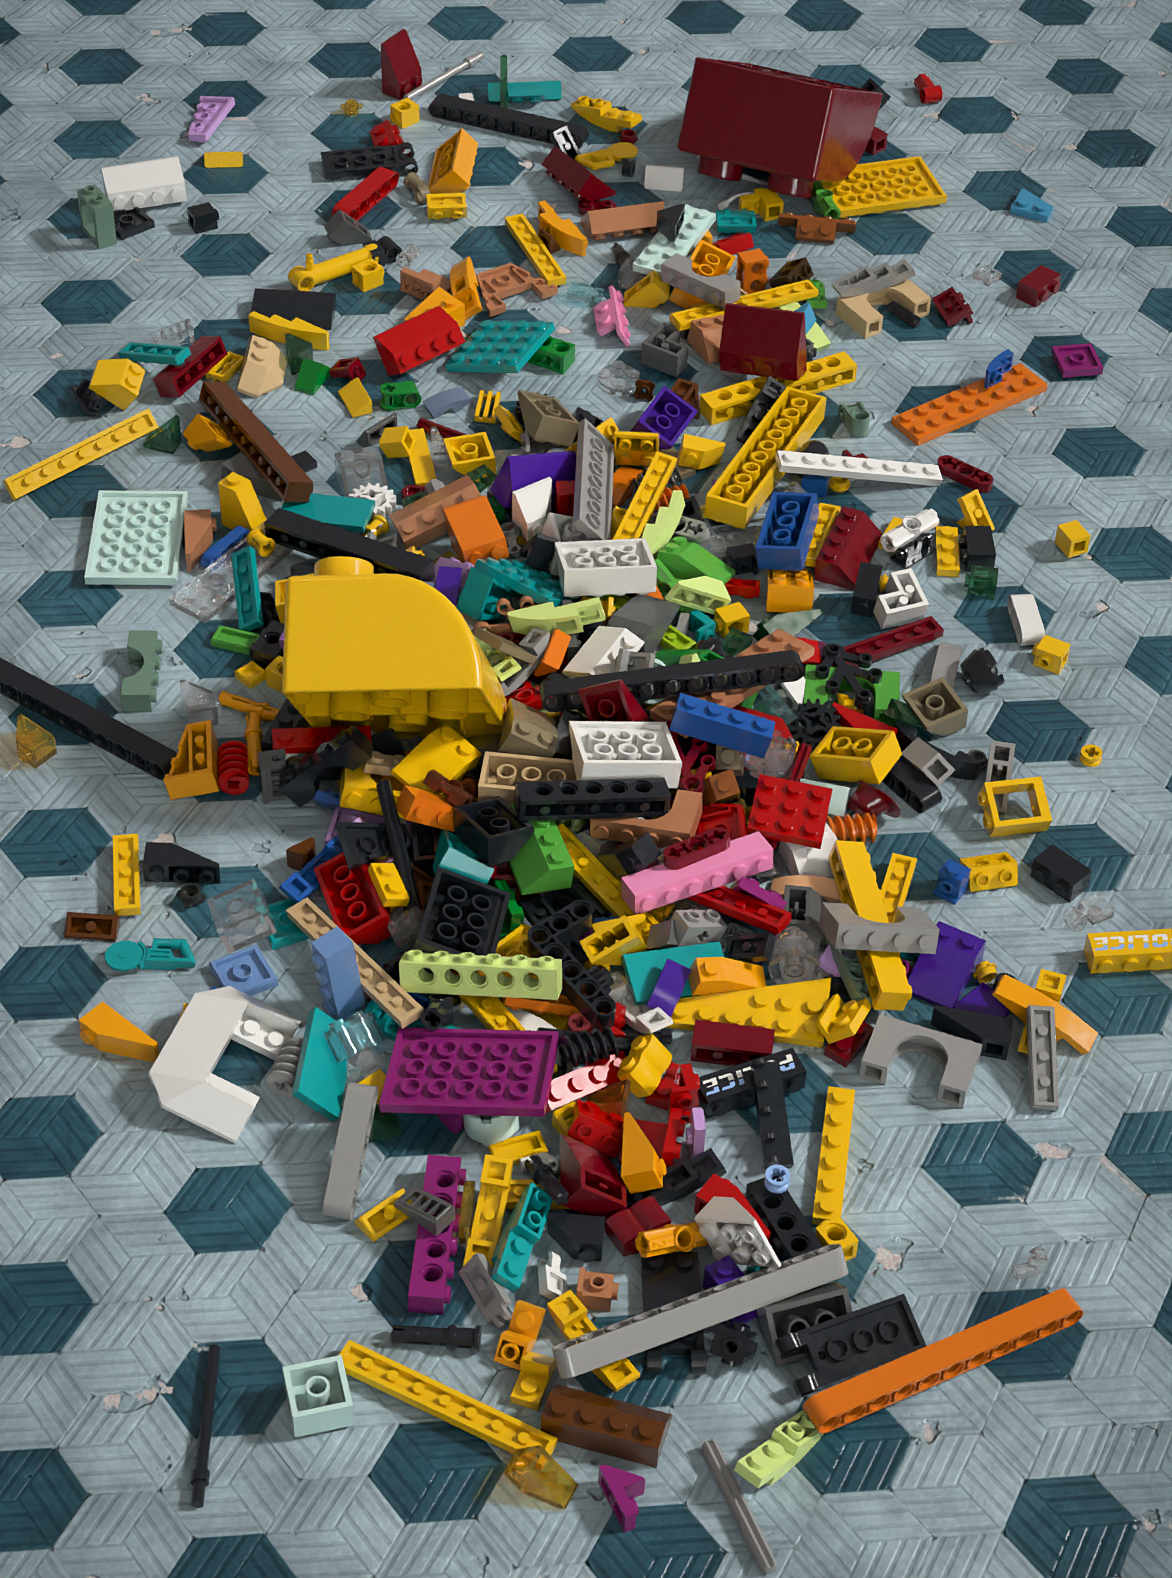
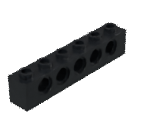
[513,777,671,821]

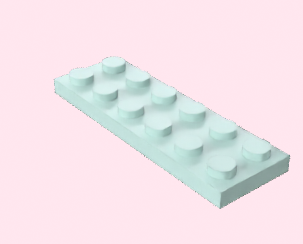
[632,204,716,277]

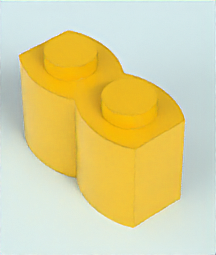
[617,1034,672,1098]

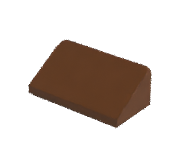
[64,912,121,941]

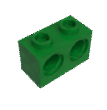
[528,336,575,374]

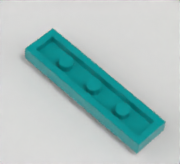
[117,342,191,366]
[231,546,263,632]

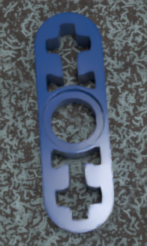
[201,526,250,572]

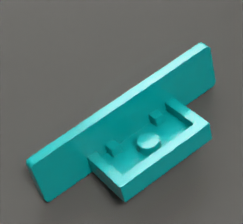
[488,81,562,103]

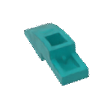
[490,1182,552,1293]

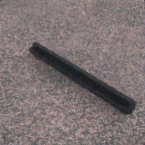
[376,779,421,914]

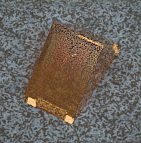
[587,1079,631,1119]

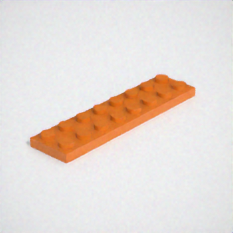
[891,363,1048,446]

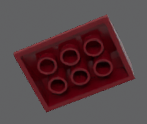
[719,303,807,381]

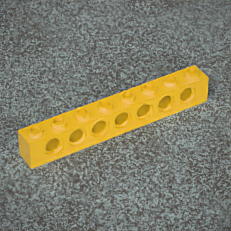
[699,351,857,425]

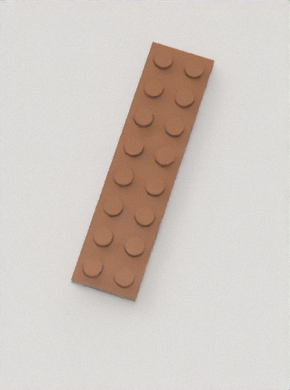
[650,628,814,738]

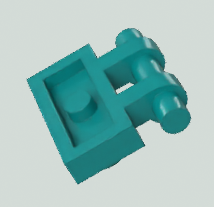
[716,209,757,234]

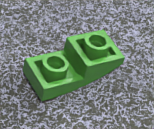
[805,279,827,309]

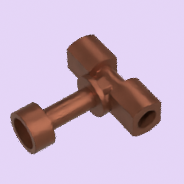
[423,770,479,806]

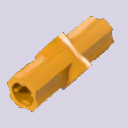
[635,1221,709,1258]

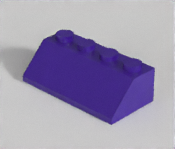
[490,451,576,508]

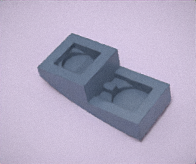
[423,387,472,419]

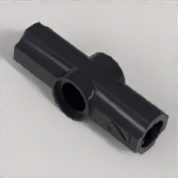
[421,994,461,1030]

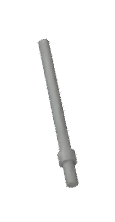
[404,52,484,100]

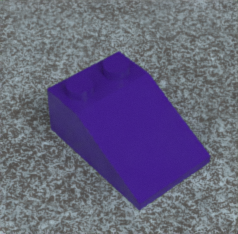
[908,921,986,1008]

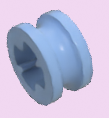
[764,1165,790,1194]

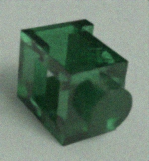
[964,565,999,600]

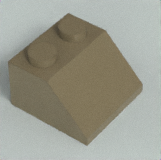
[902,677,968,736]

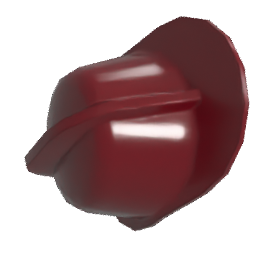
[847,780,901,818]

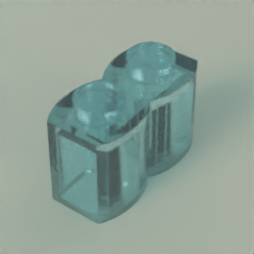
[323,1010,386,1063]

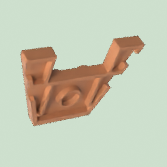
[476,263,558,317]

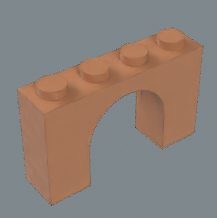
[590,789,702,848]

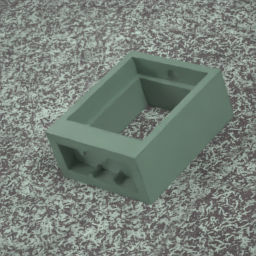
[77,184,117,250]

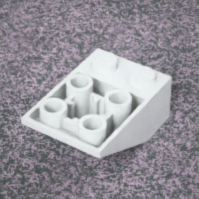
[694,1196,781,1268]

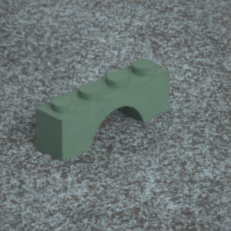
[121,631,163,712]

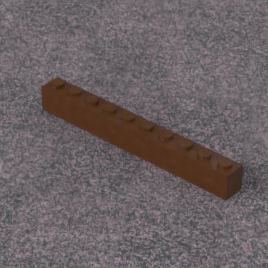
[199,381,313,502]

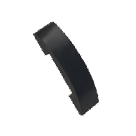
[736,376,786,445]
[894,720,981,780]

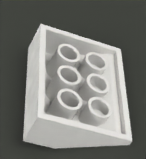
[555,538,657,598]
[569,721,682,788]

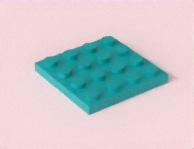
[445,320,555,373]
[474,557,588,607]

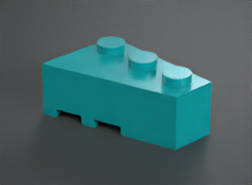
[457,566,523,620]

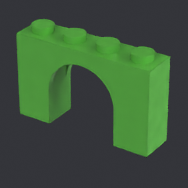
[803,665,900,727]

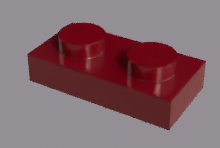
[824,1021,874,1068]

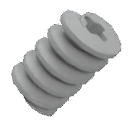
[266,1038,303,1098]

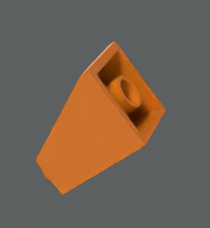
[443,495,510,565]

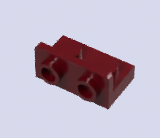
[931,287,974,327]

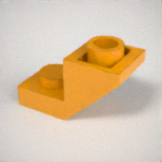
[493,1300,546,1371]

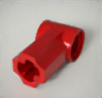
[914,73,943,104]

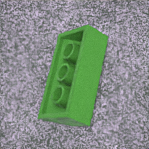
[508,803,574,895]

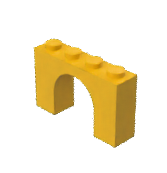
[339,766,443,820]

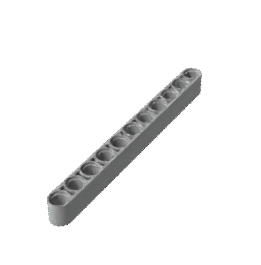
[552,1244,849,1379]

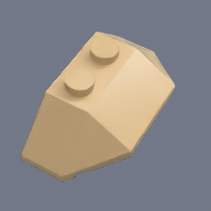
[236,335,288,398]

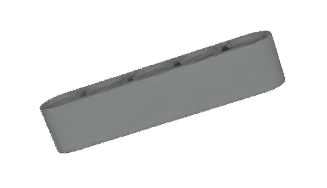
[323,1082,378,1220]

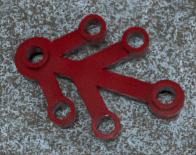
[661,719,716,795]

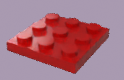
[747,774,833,849]

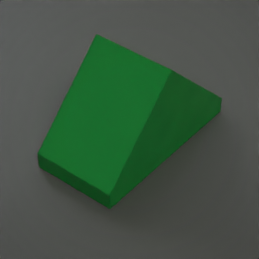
[295,358,331,395]

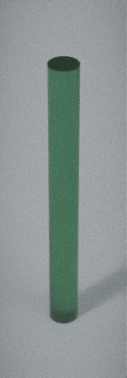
[500,55,507,108]

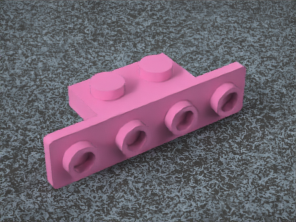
[593,285,631,347]

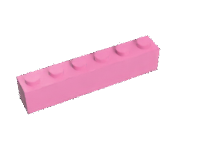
[621,831,773,915]

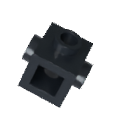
[709,1321,758,1367]

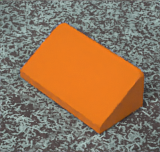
[534,629,571,676]

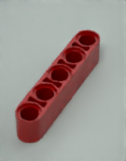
[331,167,399,221]

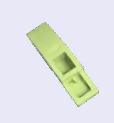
[507,597,605,635]
[734,1410,824,1488]

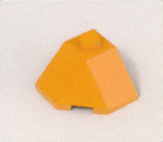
[183,413,234,452]

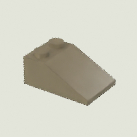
[517,390,579,447]
[498,698,558,758]

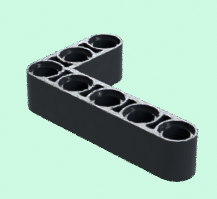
[527,900,616,1030]

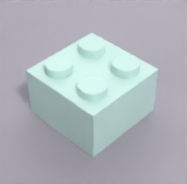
[282,1355,354,1437]

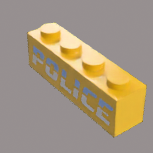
[1083,929,1172,974]

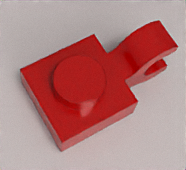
[645,1062,680,1111]

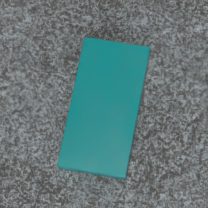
[281,493,375,533]
[621,942,725,1006]
[292,1007,355,1122]

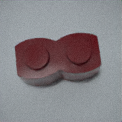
[605,1196,671,1257]

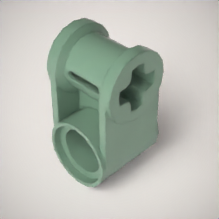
[838,401,870,438]

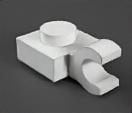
[537,1251,567,1300]

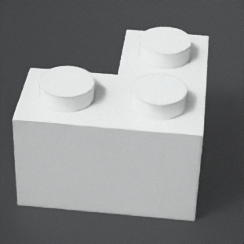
[873,568,929,630]

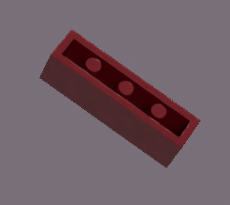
[153,336,228,398]

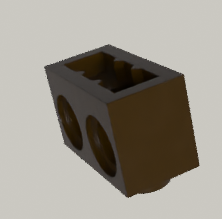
[768,257,814,288]

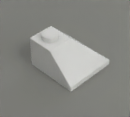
[512,477,552,541]

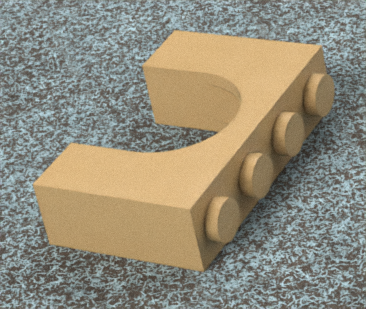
[836,279,931,339]

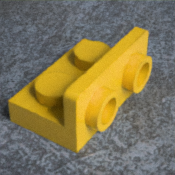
[959,852,1018,892]
[816,994,872,1044]

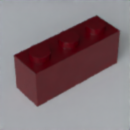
[690,1019,775,1066]

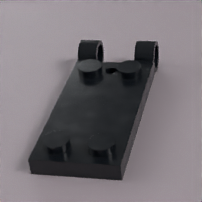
[321,142,418,180]
[640,1252,706,1375]
[775,1294,926,1397]

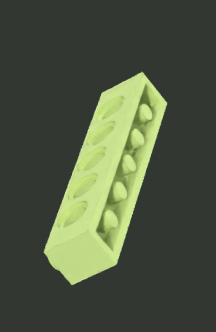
[399,950,563,1000]

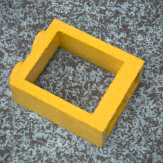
[977,776,1052,837]

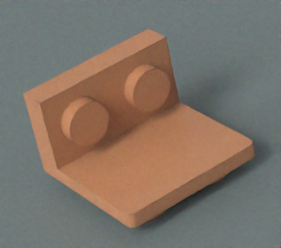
[400,267,451,301]

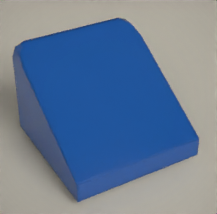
[800,474,828,497]

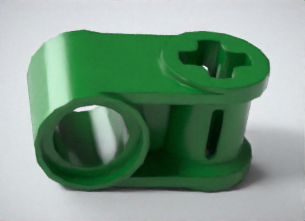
[380,381,422,411]

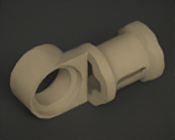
[403,172,430,205]

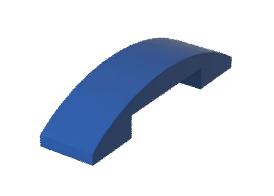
[279,834,343,904]

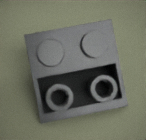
[780,885,829,947]

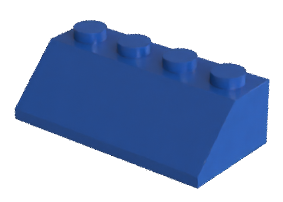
[669,693,775,759]

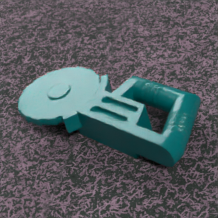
[105,938,196,972]

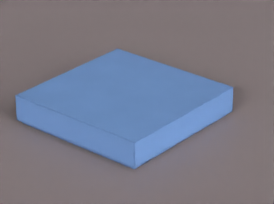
[209,945,278,996]

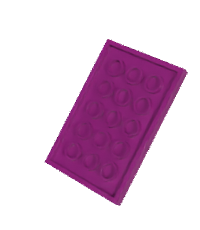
[379,1027,559,1117]

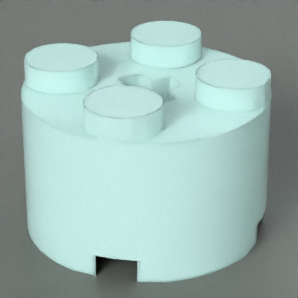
[463,1115,519,1147]

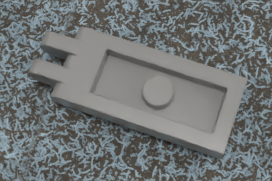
[459,1253,512,1328]

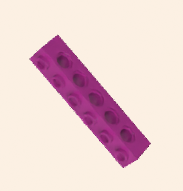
[408,1155,466,1315]

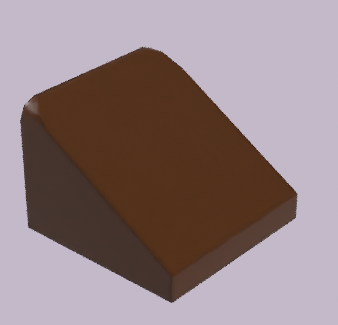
[538,228,561,254]
[286,837,316,871]

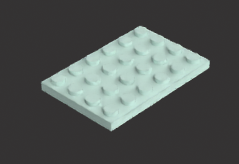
[84,490,188,585]

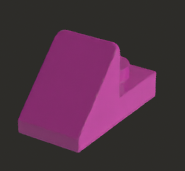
[598,1464,645,1533]

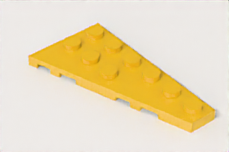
[667,978,831,1048]

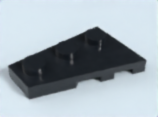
[336,822,413,870]

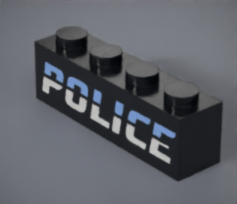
[698,1048,807,1119]

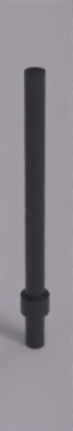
[191,1345,221,1508]

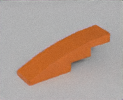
[612,465,643,510]

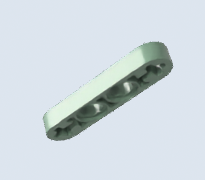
[825,936,872,1005]

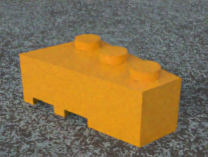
[404,287,465,327]
[164,720,219,800]

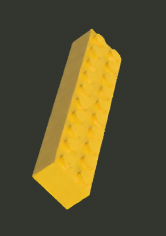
[704,386,827,529]

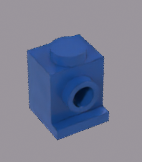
[933,859,971,905]

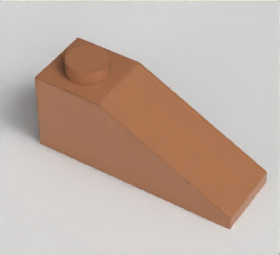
[184,509,217,571]

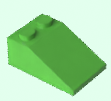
[657,536,735,585]

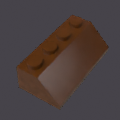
[541,1384,672,1468]

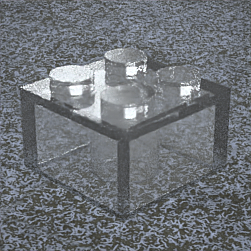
[207,879,277,954]

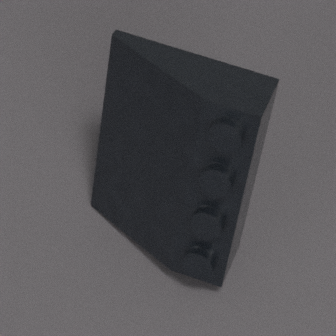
[411,866,511,956]

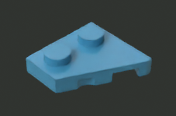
[1010,188,1053,223]

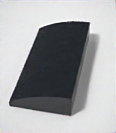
[251,288,336,330]

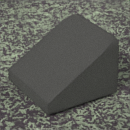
[647,919,678,950]

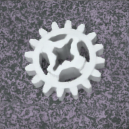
[349,483,396,519]

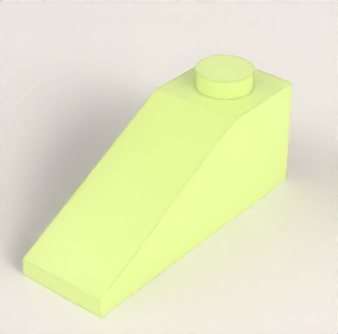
[665,576,731,615]

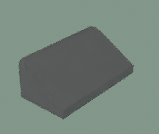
[357,412,397,449]

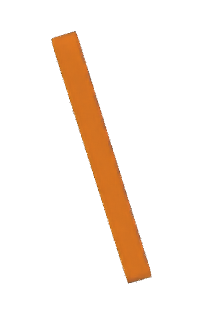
[803,1288,1084,1434]

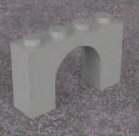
[818,902,940,954]
[859,1014,983,1109]

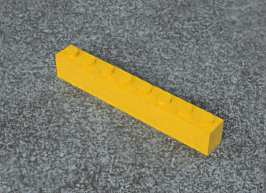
[828,840,912,1011]

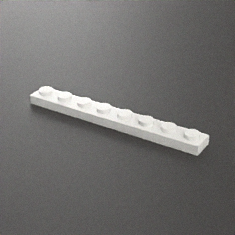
[775,450,943,486]

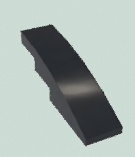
[625,1148,727,1209]

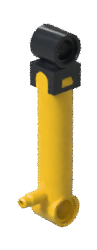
[288,236,402,291]

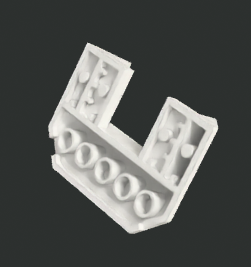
[148,986,301,1144]

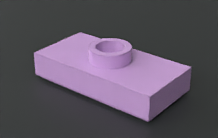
[686,1107,706,1160]

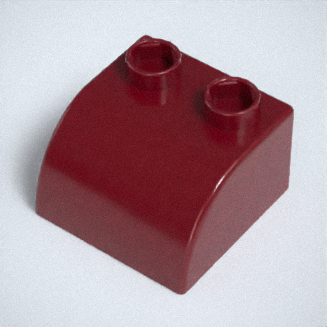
[678,57,883,198]

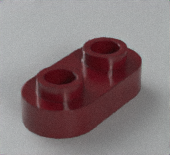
[578,199,617,216]

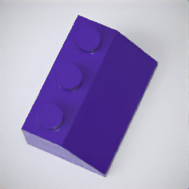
[630,385,698,449]

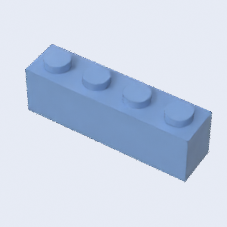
[311,926,366,1023]

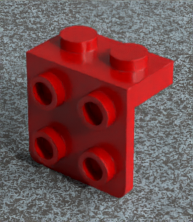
[618,1107,686,1169]

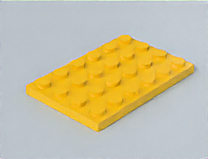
[819,156,947,218]

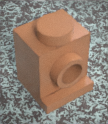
[576,1267,619,1312]

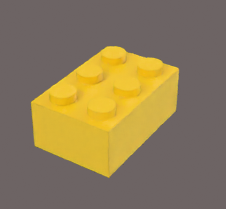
[810,726,902,784]

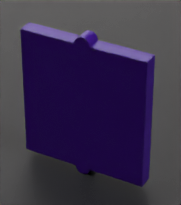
[953,982,1011,1018]

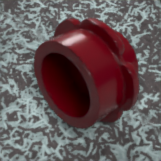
[619,129,638,144]

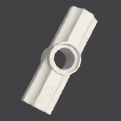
[880,508,940,553]

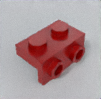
[369,119,405,153]
[667,1063,700,1125]
[567,1099,624,1157]

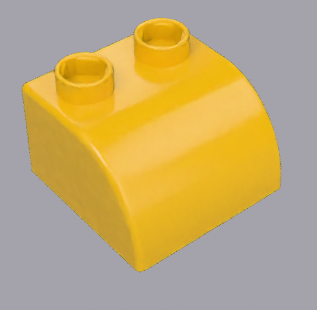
[282,556,507,739]

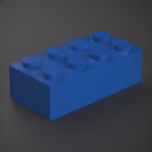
[755,492,819,571]

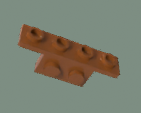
[778,212,856,244]

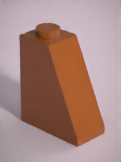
[693,769,741,806]

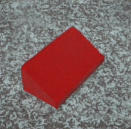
[712,233,754,255]

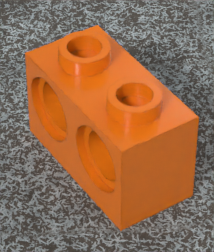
[736,248,769,294]

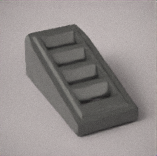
[394,1185,455,1237]

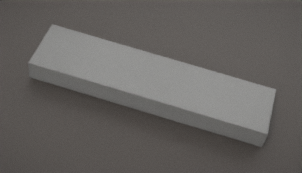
[1026,1005,1059,1111]

